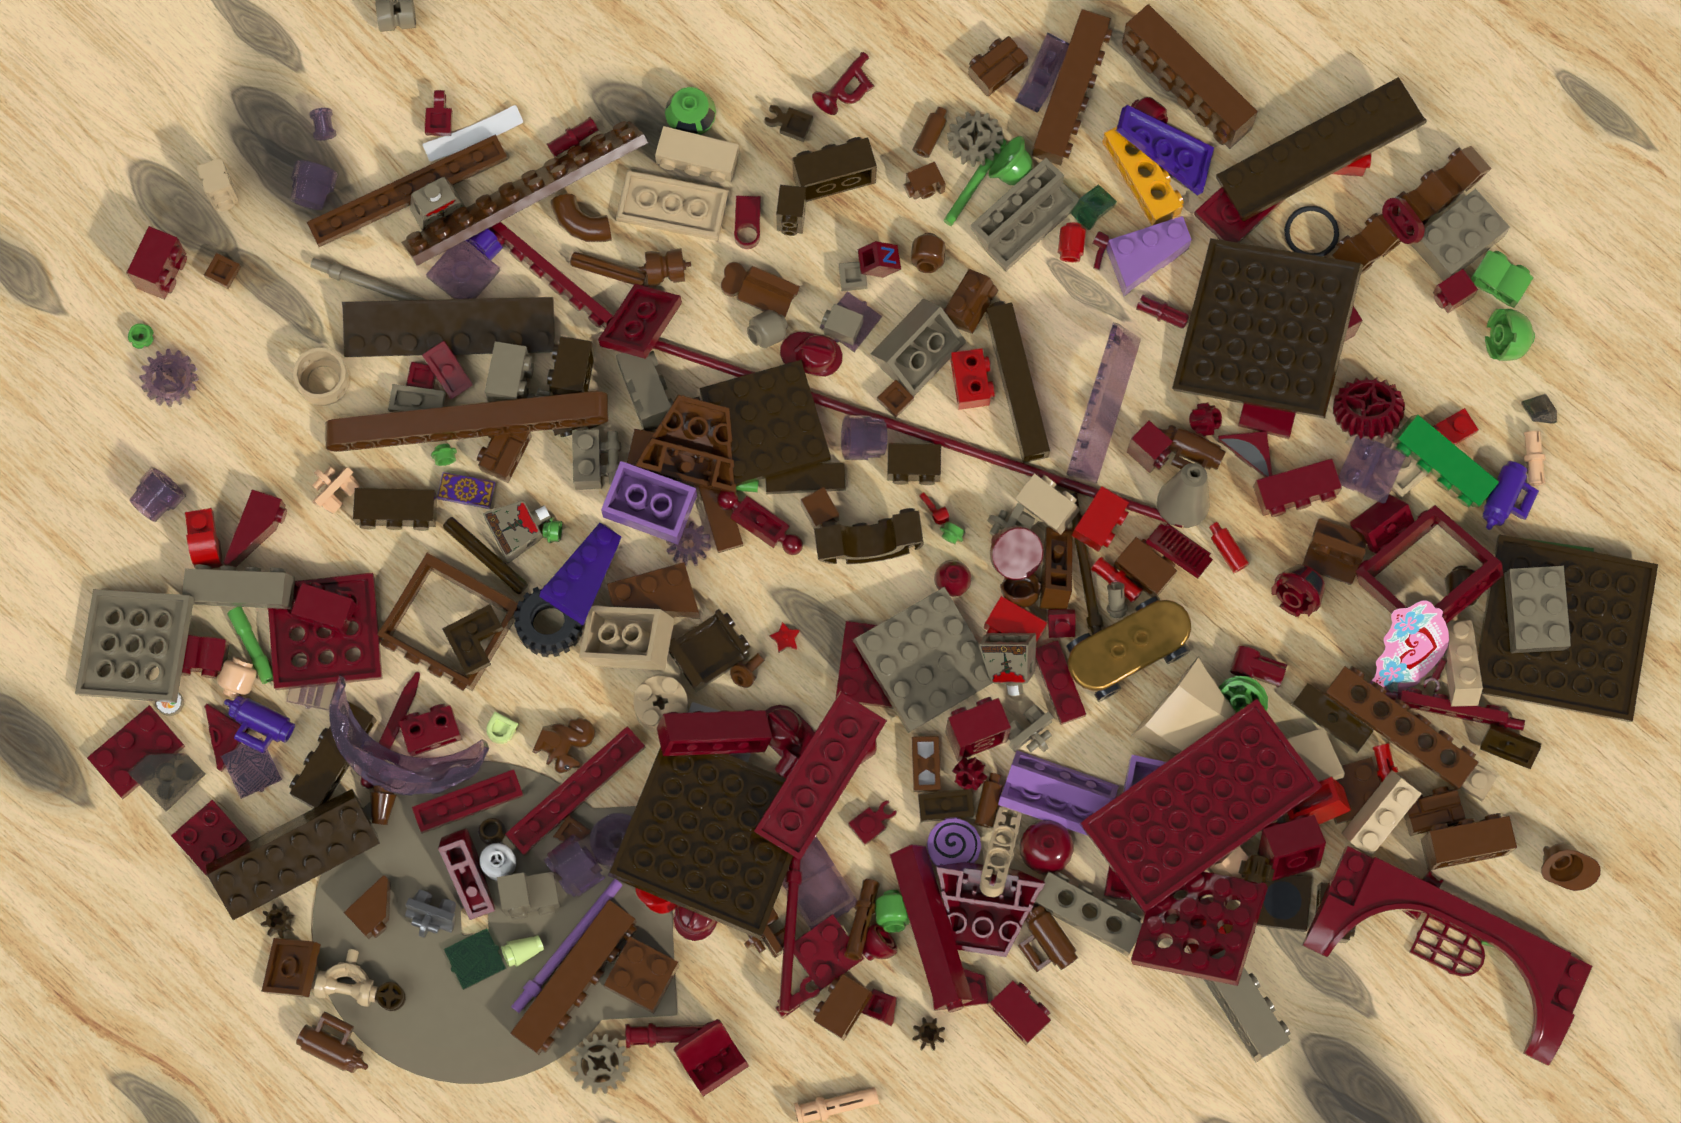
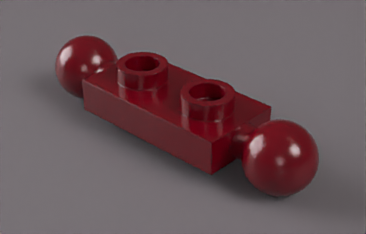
[717,491,803,555]

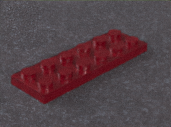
[754,691,887,860]

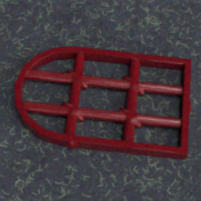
[1409,914,1485,977]

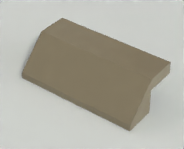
[970,158,1081,271]

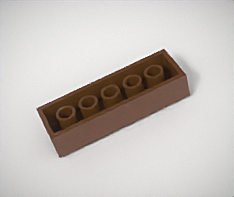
[1122,4,1258,149]

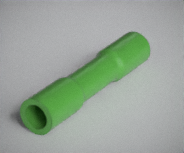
[227,607,273,684]

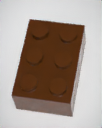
[1421,813,1517,871]

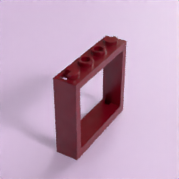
[1356,505,1504,624]

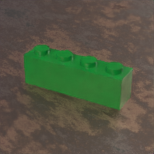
[1392,414,1499,508]

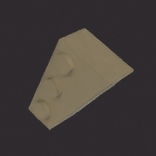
[616,351,673,431]

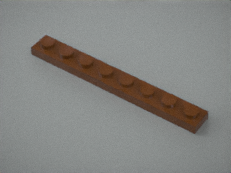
[307,134,508,247]

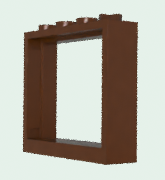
[377,553,518,692]

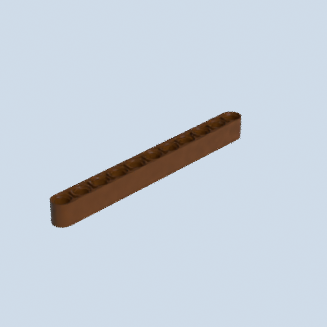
[325,391,609,452]

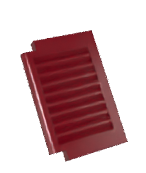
[1145,523,1213,579]

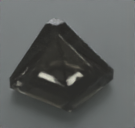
[1521,394,1557,424]

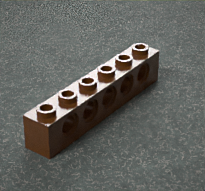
[1324,666,1479,790]

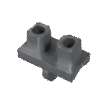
[405,890,456,938]

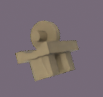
[987,503,1035,536]
[1008,704,1053,752]

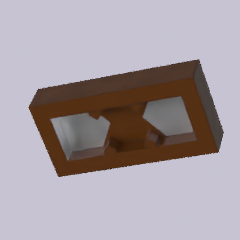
[912,736,941,792]

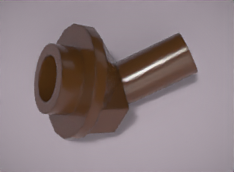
[730,653,765,688]

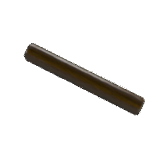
[443,517,528,594]

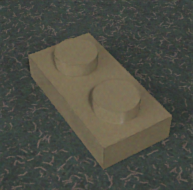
[388,384,446,412]

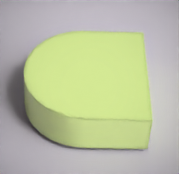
[486,712,519,744]

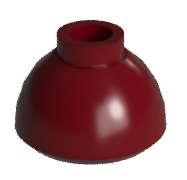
[934,560,972,597]
[862,924,897,961]

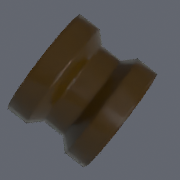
[376,982,406,1012]

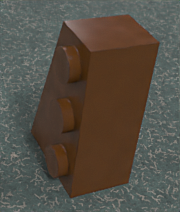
[607,562,700,619]

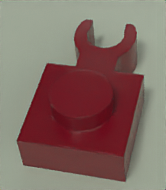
[848,800,897,846]

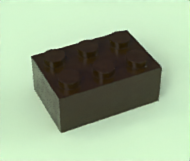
[792,137,877,202]

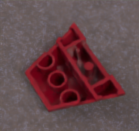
[936,862,1045,957]

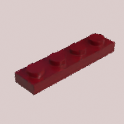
[412,769,524,834]

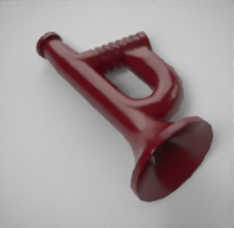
[812,52,875,115]

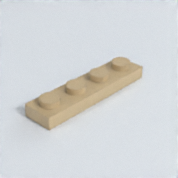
[1390,721,1497,802]

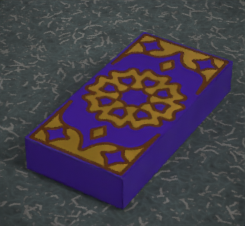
[437,472,496,509]

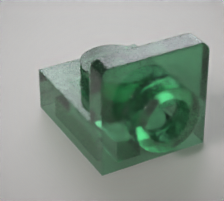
[1071,184,1117,230]

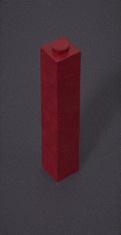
[890,844,973,1013]

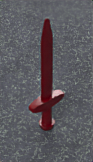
[360,672,420,789]

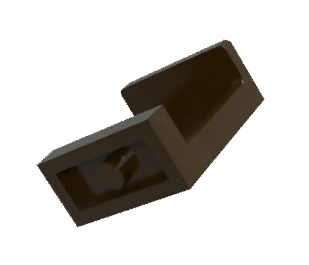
[668,609,750,692]

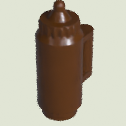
[1159,425,1226,470]
[1018,905,1078,973]
[296,1011,369,1073]

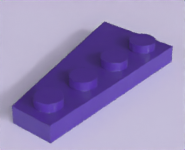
[1116,105,1214,196]
[539,523,622,626]

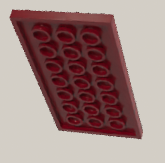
[1080,699,1322,913]

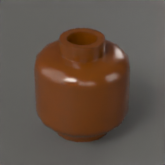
[911,233,946,273]

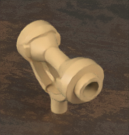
[311,949,379,1007]

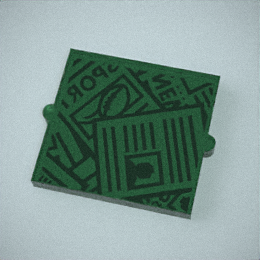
[444,928,507,990]

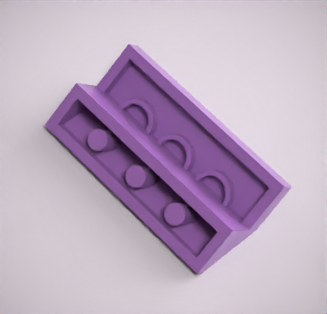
[998,750,1119,836]

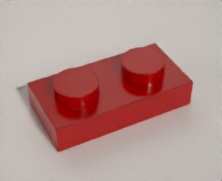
[1433,408,1479,445]

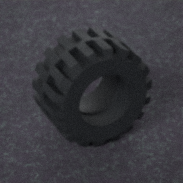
[514,585,583,657]

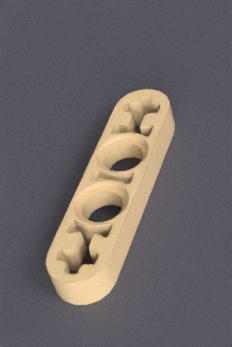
[980,806,1022,897]

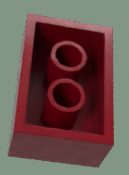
[945,697,1011,762]

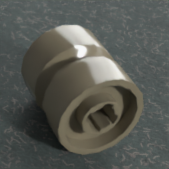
[375,0,416,32]

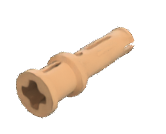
[793,1087,879,1123]

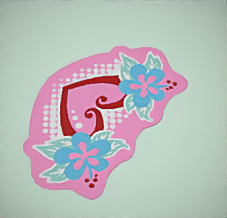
[1370,600,1449,693]

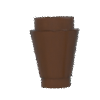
[370,785,397,825]

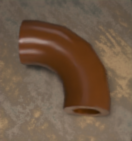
[551,194,612,242]

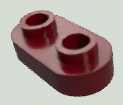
[1382,198,1425,244]

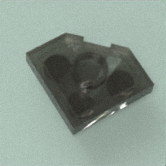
[128,753,206,811]

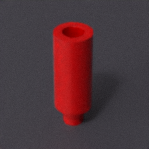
[1209,522,1250,574]

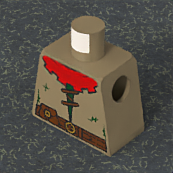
[410,177,465,231]
[483,501,551,563]
[979,633,1036,696]

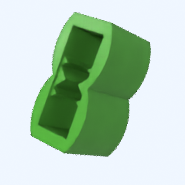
[1471,250,1534,308]

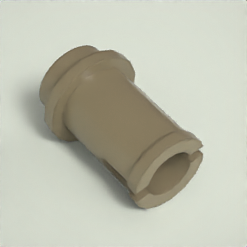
[1106,582,1128,618]

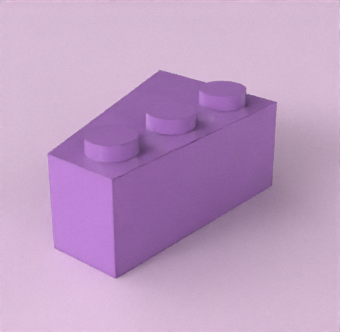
[1106,216,1192,296]

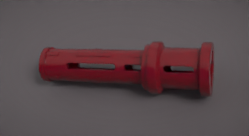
[625,1023,704,1048]

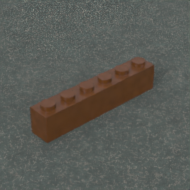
[1032,9,1113,166]
[510,900,637,1055]

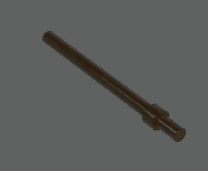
[1071,493,1104,635]

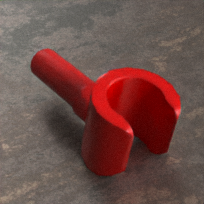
[919,492,949,525]

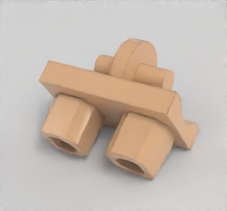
[312,467,360,514]

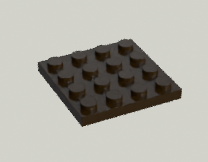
[700,360,831,486]

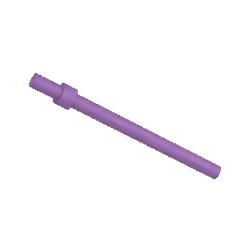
[511,879,623,1013]

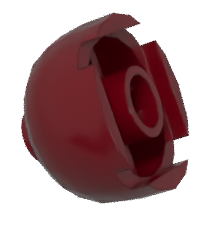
[1019,820,1074,875]

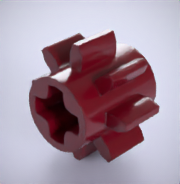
[1189,402,1222,436]
[952,757,988,791]

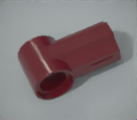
[1230,646,1287,687]

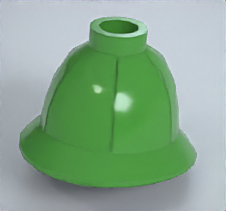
[988,136,1034,186]

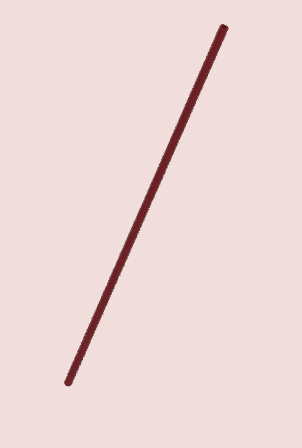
[653,339,1182,528]

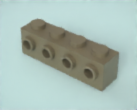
[182,565,295,609]

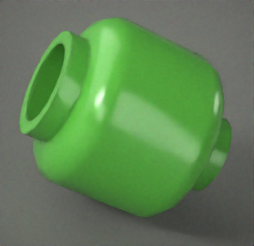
[875,890,910,933]

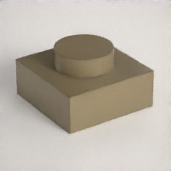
[839,262,867,291]

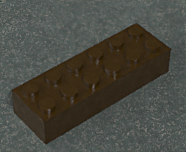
[206,789,380,920]

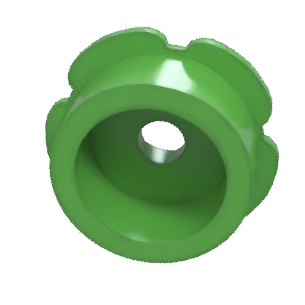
[128,323,154,349]
[431,444,457,466]
[543,517,562,543]
[940,522,965,545]

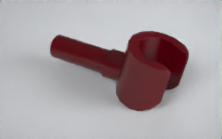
[1092,231,1109,270]
[1423,658,1447,693]

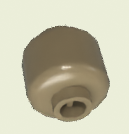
[747,310,788,348]

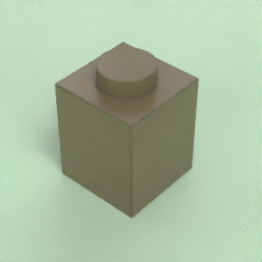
[821,304,863,346]

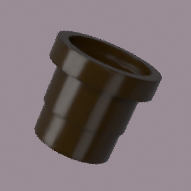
[478,818,506,845]

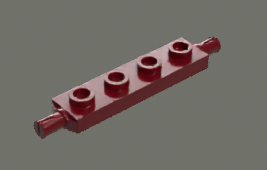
[1385,688,1525,731]

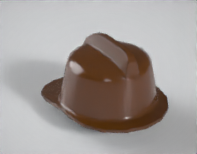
[1541,843,1601,891]

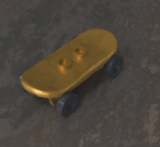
[1066,595,1191,702]

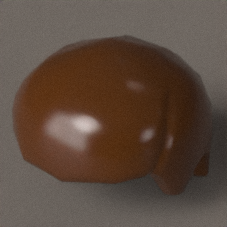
[1000,573,1042,608]

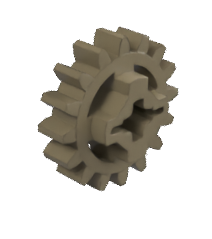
[947,111,1004,167]
[570,1034,630,1094]

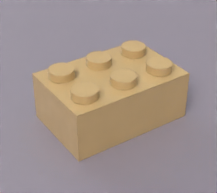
[579,606,674,670]

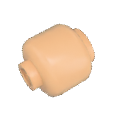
[217,656,257,698]

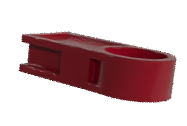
[734,196,761,250]

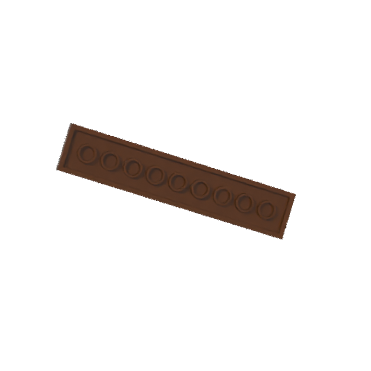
[401,121,648,266]

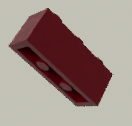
[1253,459,1342,517]

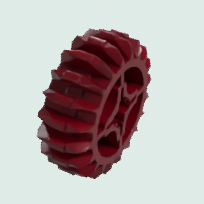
[1333,376,1405,441]

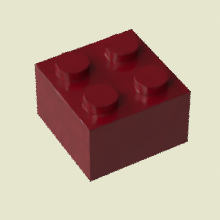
[126,226,187,300]
[1257,815,1326,881]

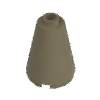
[1157,463,1210,528]

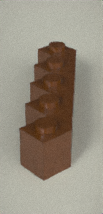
[1332,146,1492,274]

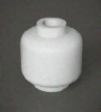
[480,843,516,880]

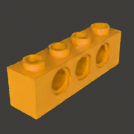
[1102,127,1184,226]

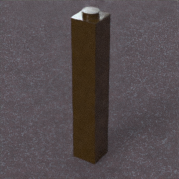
[985,301,1050,463]

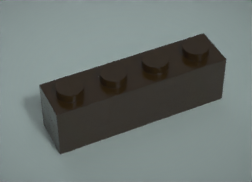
[289,700,377,809]

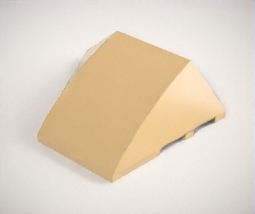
[1131,656,1236,754]

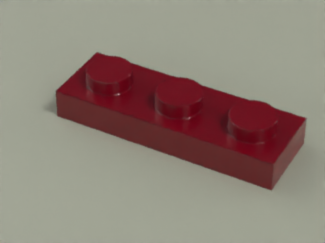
[1035,640,1087,725]

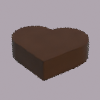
[721,262,746,297]

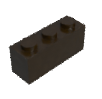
[353,488,437,531]

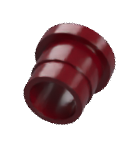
[774,747,800,778]

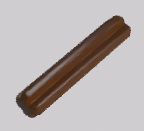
[570,252,646,286]

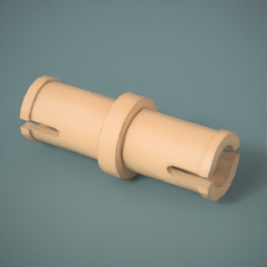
[1524,431,1546,486]

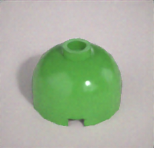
[1485,309,1535,361]

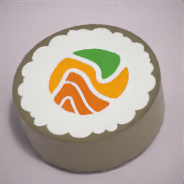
[155,692,184,716]

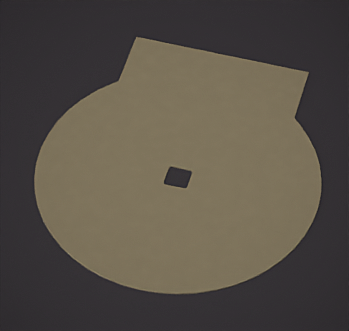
[312,761,677,1084]

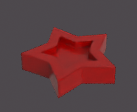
[769,622,800,653]

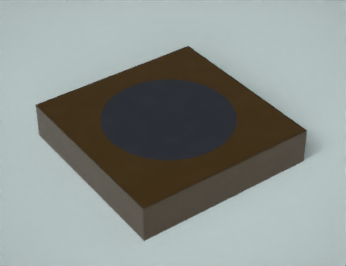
[1256,875,1312,932]

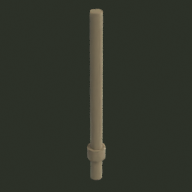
[310,258,427,300]

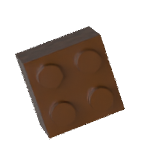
[604,937,680,1014]

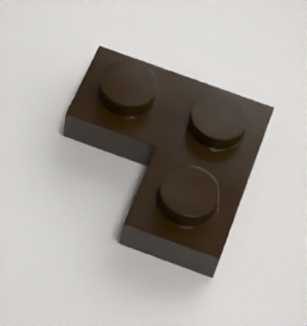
[442,604,504,677]

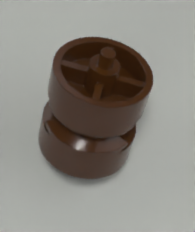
[639,248,691,286]

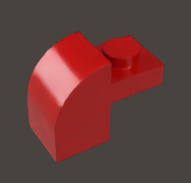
[185,508,223,569]

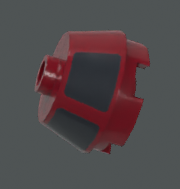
[1271,564,1325,617]

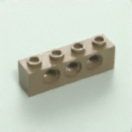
[1034,871,1142,957]

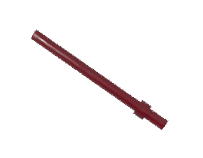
[779,856,803,1013]

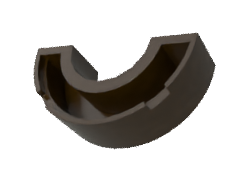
[814,508,924,564]

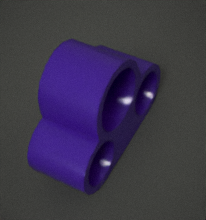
[465,228,503,261]

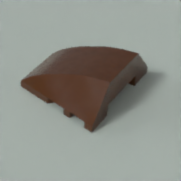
[634,395,736,493]

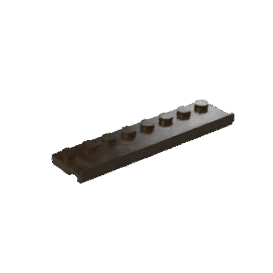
[1216,77,1427,221]
[342,297,555,357]

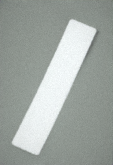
[423,105,523,161]

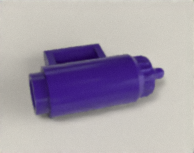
[1482,461,1539,530]
[224,696,295,753]

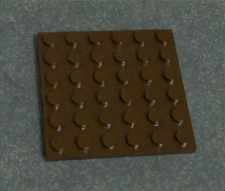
[1172,238,1363,419]
[1478,534,1658,722]
[608,746,793,939]

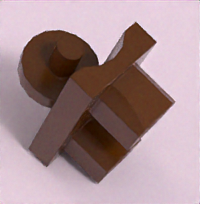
[744,908,785,958]

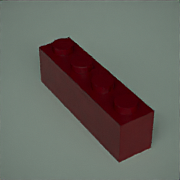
[656,709,773,756]

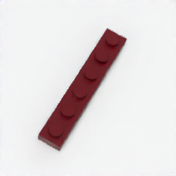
[489,222,613,328]
[505,726,646,855]

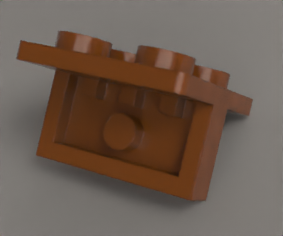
[1302,519,1367,585]

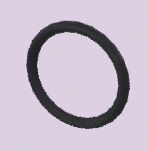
[1284,206,1339,257]

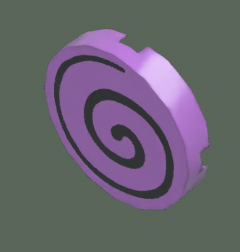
[927,818,981,866]

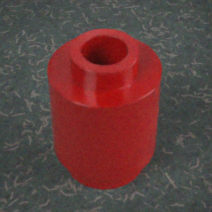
[1058,222,1086,263]

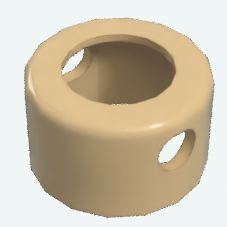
[293,347,349,406]

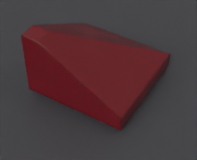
[862,988,896,1027]

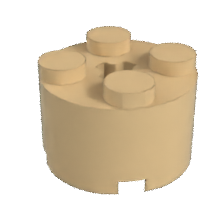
[633,676,689,734]

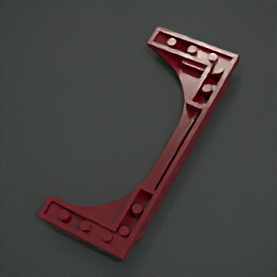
[1302,846,1593,1066]

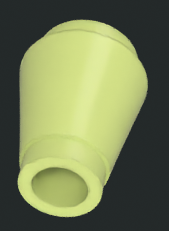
[501,935,544,967]

